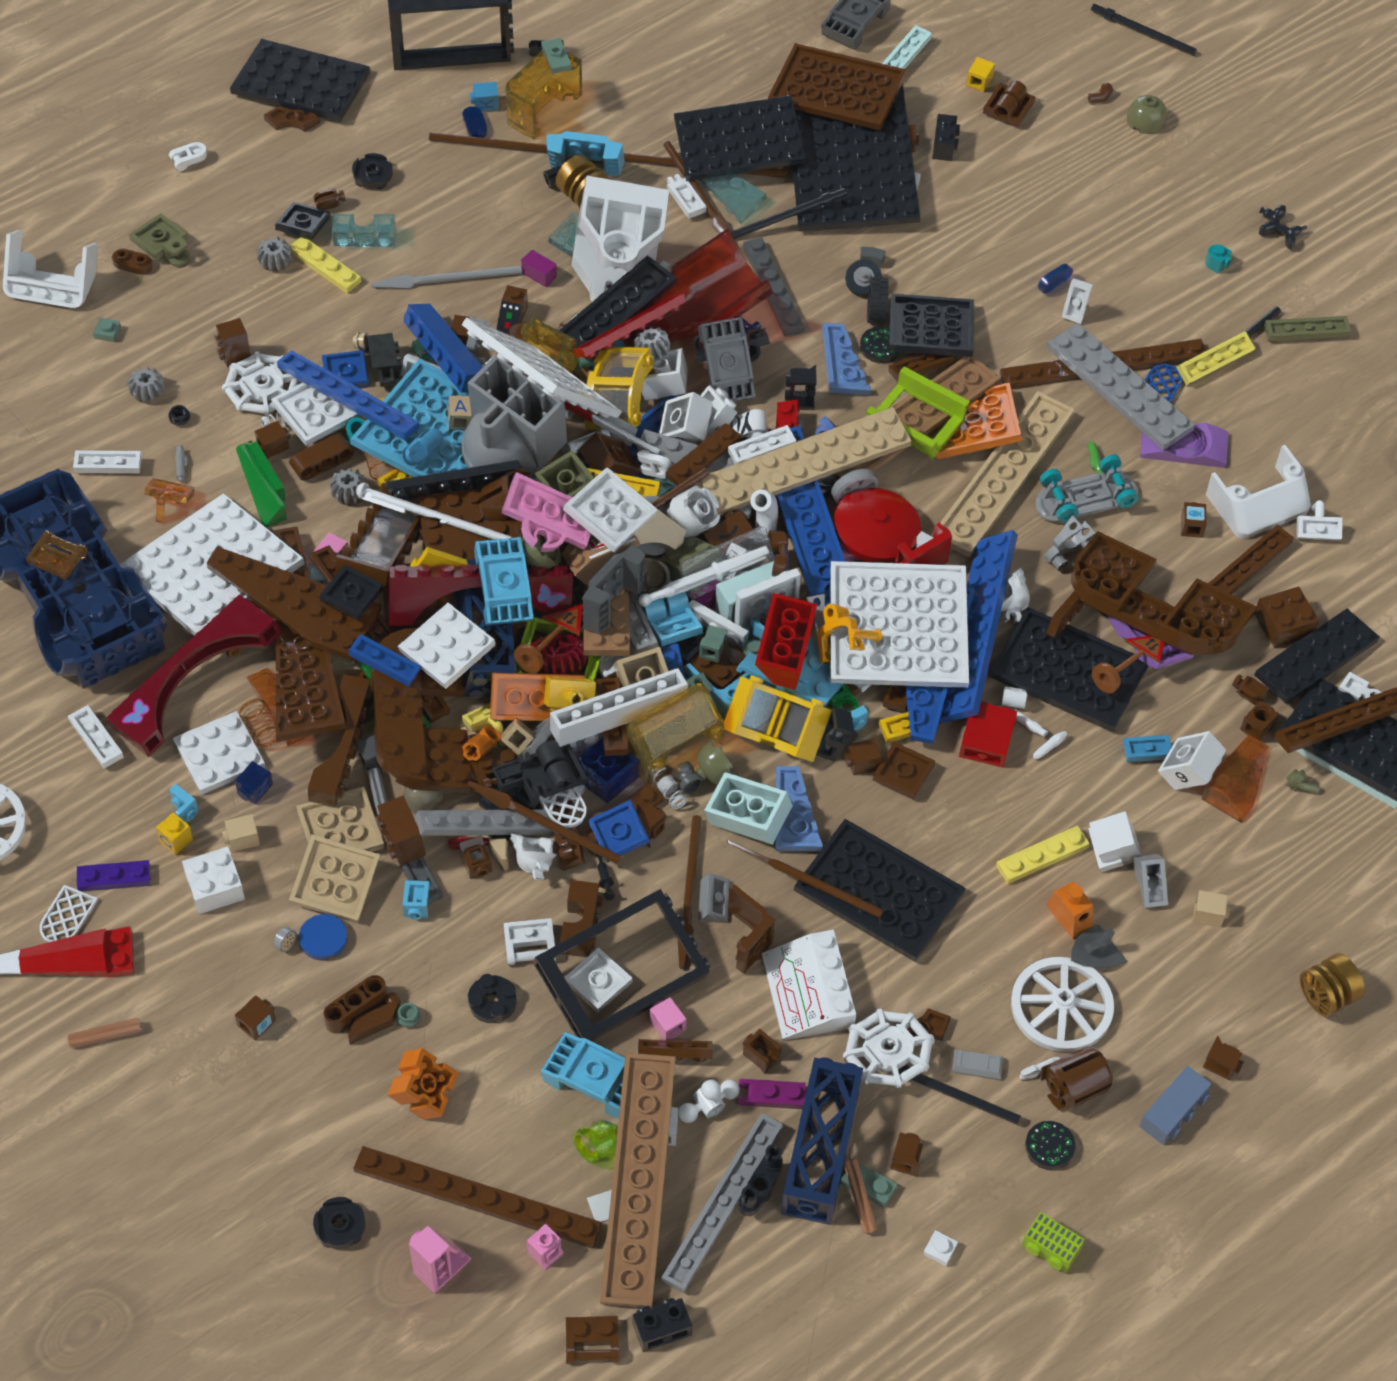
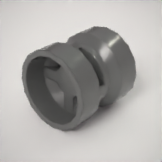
[671,761,703,794]

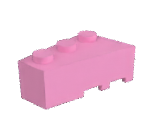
[409,1226,472,1293]

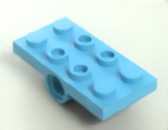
[635,580,703,647]

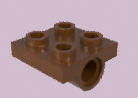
[983,80,1036,127]

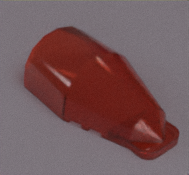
[626,229,773,347]

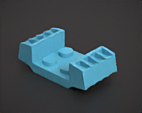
[547,131,625,176]
[474,537,534,626]
[540,1032,625,1119]

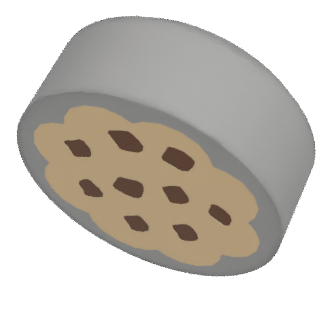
[274,927,297,952]

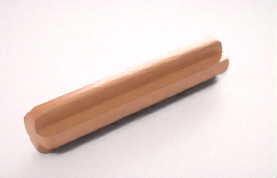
[68,1018,142,1048]
[844,1158,877,1234]

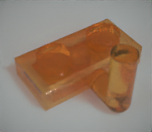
[145,478,195,523]

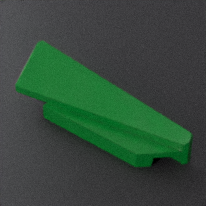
[236,440,287,528]

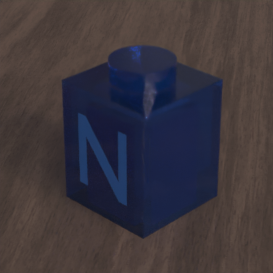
[235,761,273,804]

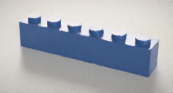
[404,304,483,393]

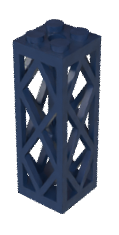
[456,559,516,698]
[781,1057,863,1225]

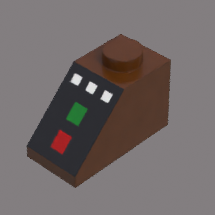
[496,285,528,335]

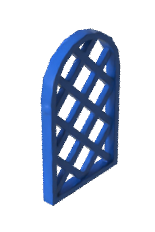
[1144,364,1182,403]

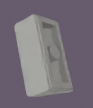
[698,873,730,923]

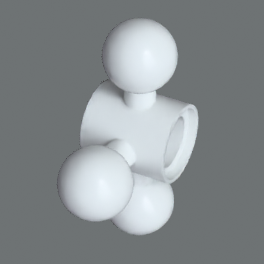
[678,1080,740,1123]

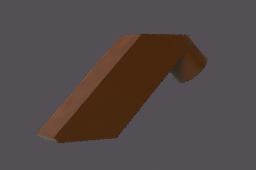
[348,992,401,1045]

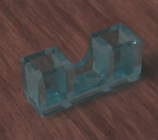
[332,214,396,247]

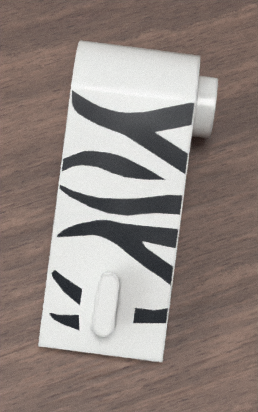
[714,409,768,439]

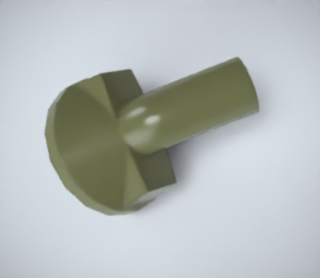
[1286,769,1319,794]

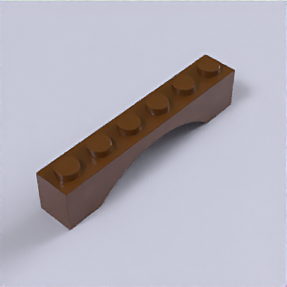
[308,674,374,807]

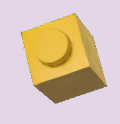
[966,57,995,92]
[156,813,193,855]

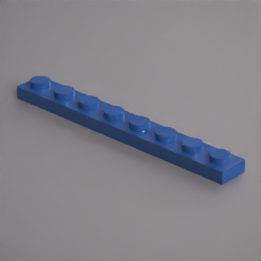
[277,350,419,440]

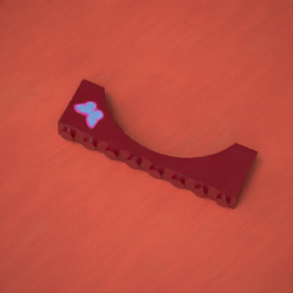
[388,564,573,626]

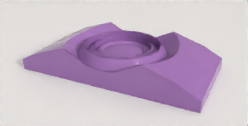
[1140,423,1228,468]
[1107,614,1194,669]

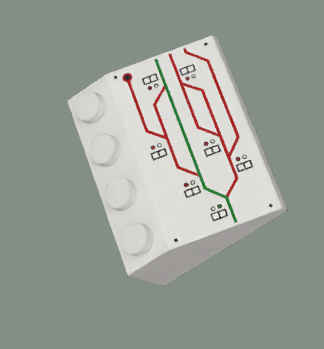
[762,930,856,1041]

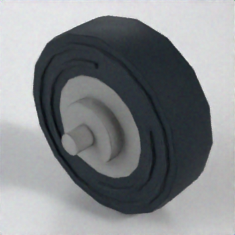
[845,259,882,297]

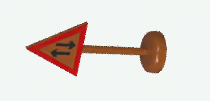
[514,604,583,674]
[1092,635,1164,693]

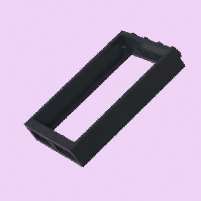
[388,0,514,70]
[533,889,710,1041]

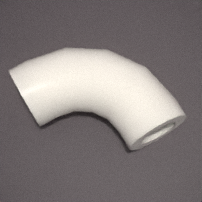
[751,490,778,534]

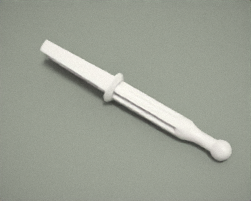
[638,546,769,607]

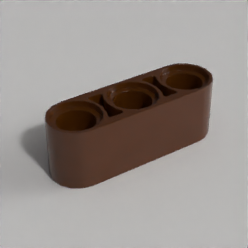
[289,434,355,481]
[324,975,387,1034]

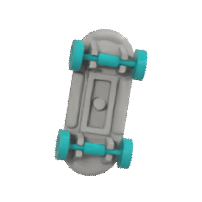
[1035,454,1139,523]

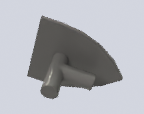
[1071,925,1127,968]

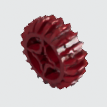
[530,633,588,675]

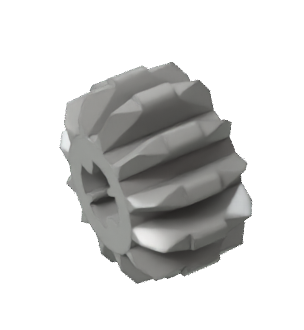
[257,237,292,271]
[634,327,670,360]
[128,367,165,403]
[329,468,366,505]

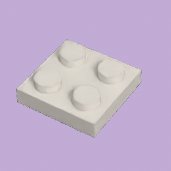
[564,947,633,1013]

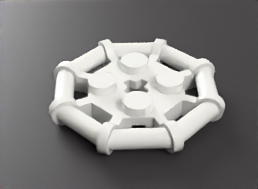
[222,351,301,416]
[843,1009,935,1088]

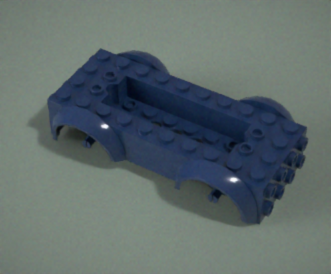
[0,468,169,689]

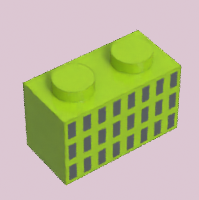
[1022,1212,1085,1273]

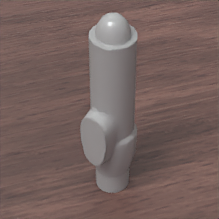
[175,445,187,482]

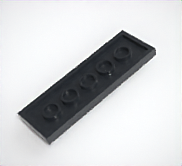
[556,255,677,360]
[387,460,523,502]
[1254,608,1380,705]

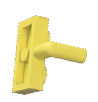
[462,702,506,747]

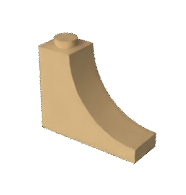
[635,507,687,550]

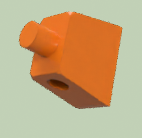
[1046,881,1094,939]

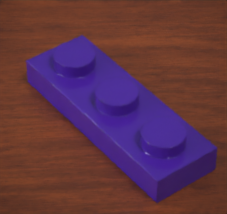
[77,860,151,891]

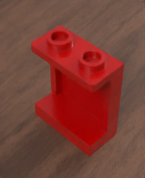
[895,522,952,565]
[959,701,1018,768]

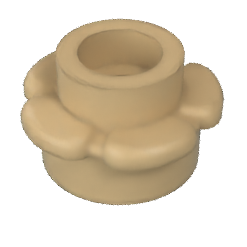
[353,331,369,350]

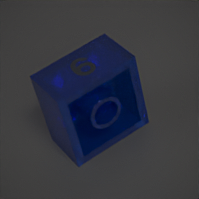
[577,737,640,804]

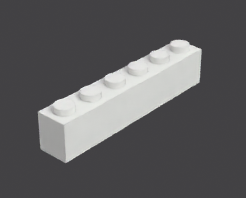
[550,668,688,747]

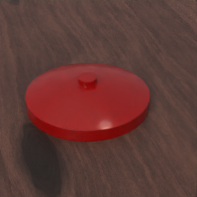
[833,488,921,563]

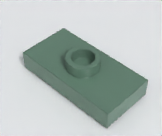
[541,38,572,74]

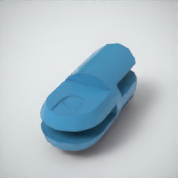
[402,428,443,466]

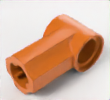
[462,725,501,761]

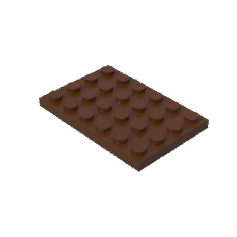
[768,43,906,130]

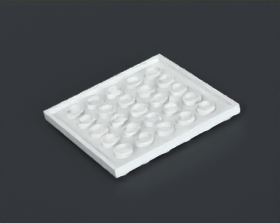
[462,318,622,419]
[119,494,305,636]
[830,561,969,688]

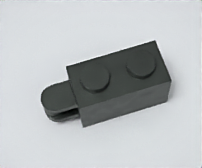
[367,333,402,387]

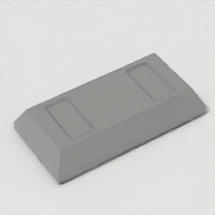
[952,1049,1004,1080]

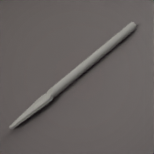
[371,266,522,289]

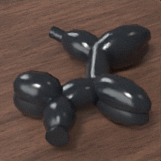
[1259,205,1307,249]

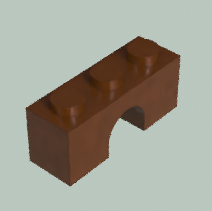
[560,880,603,957]

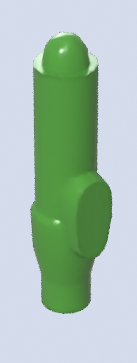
[1087,441,1103,474]

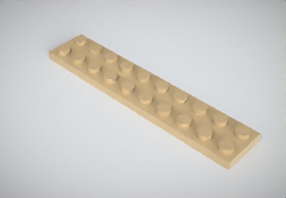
[932,391,1075,558]
[694,407,911,515]

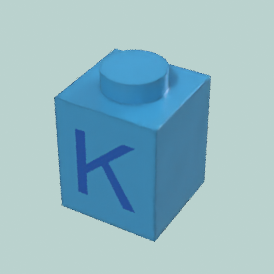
[470,82,499,112]

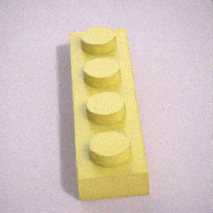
[290,237,362,294]
[1176,331,1255,386]
[996,825,1090,884]

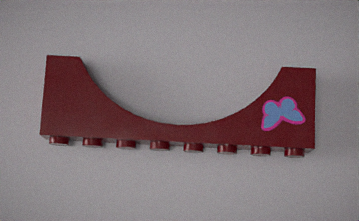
[106,594,281,757]

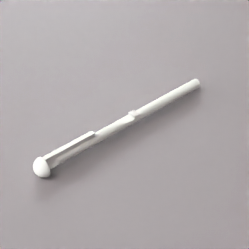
[356,483,513,540]

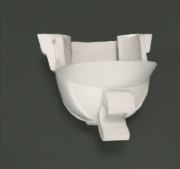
[1001,568,1030,624]
[511,834,558,881]

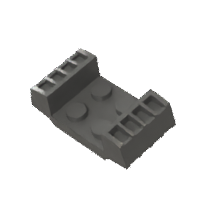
[821,0,891,50]
[698,317,756,401]
[582,545,645,634]

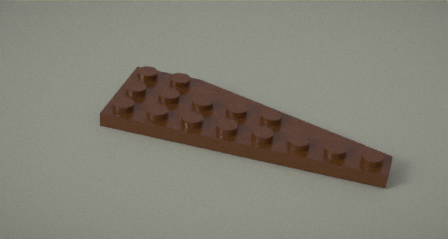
[207,546,382,661]

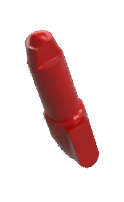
[448,836,491,849]

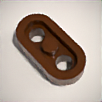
[112,249,153,275]

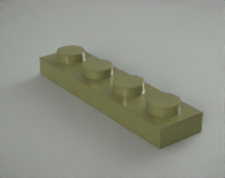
[1264,316,1351,342]

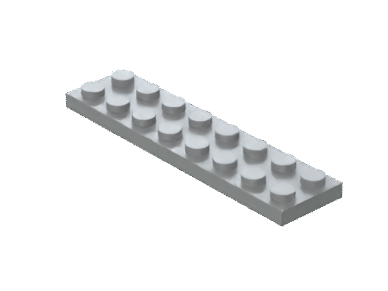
[1046,323,1195,450]

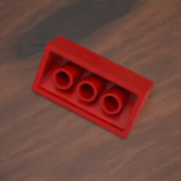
[755,593,817,690]

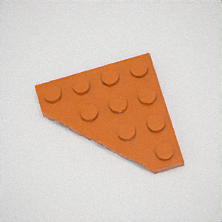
[937,382,1022,459]

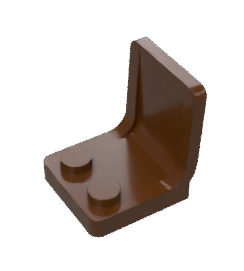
[728,884,775,974]

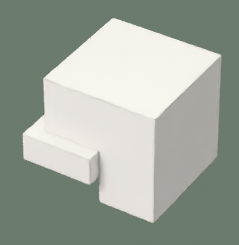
[1088,811,1142,872]

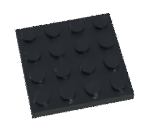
[889,293,974,357]

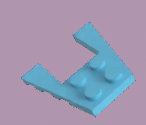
[736,637,843,707]

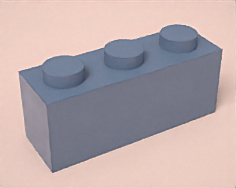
[1139,1065,1212,1145]

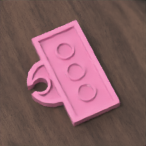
[501,473,591,552]

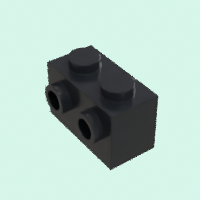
[932,114,960,161]
[632,1298,693,1352]

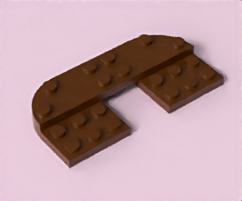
[419,472,595,560]
[1071,531,1257,655]
[371,628,471,793]

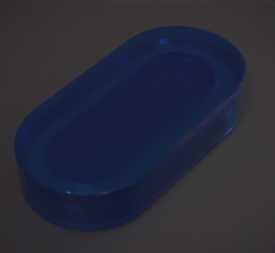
[462,106,487,138]
[1038,264,1073,294]

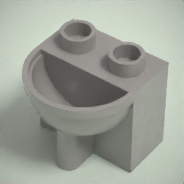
[462,354,567,478]

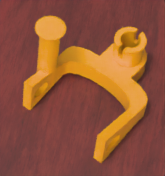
[817,604,882,664]

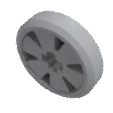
[831,469,879,505]

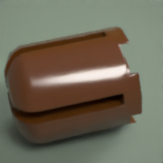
[478,469,532,521]
[1040,1047,1113,1111]

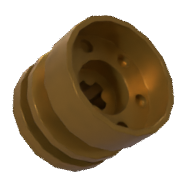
[556,154,609,208]
[1299,953,1365,1017]

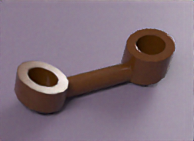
[767,530,789,577]

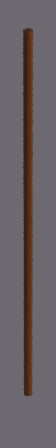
[429,132,786,178]

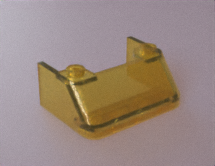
[627,683,724,785]

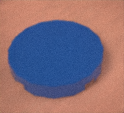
[299,914,348,960]

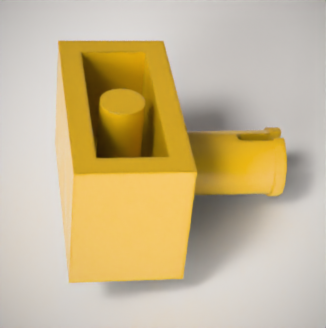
[544,676,596,711]

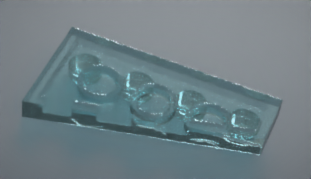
[699,174,766,224]

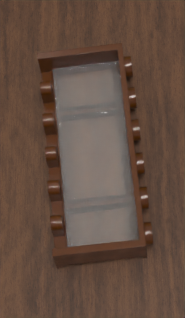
[335,483,422,589]

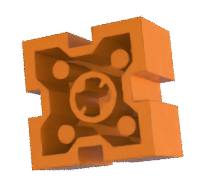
[387,1048,459,1120]

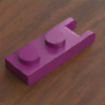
[737,1079,806,1109]

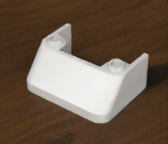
[3,230,98,308]
[1206,445,1311,539]

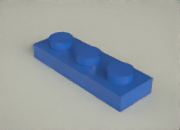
[348,634,421,687]

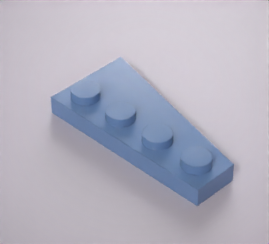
[822,323,872,396]
[776,766,823,851]

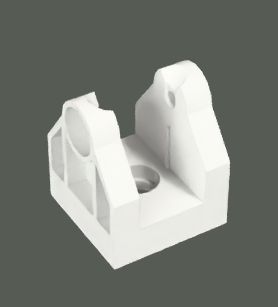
[571,176,669,302]

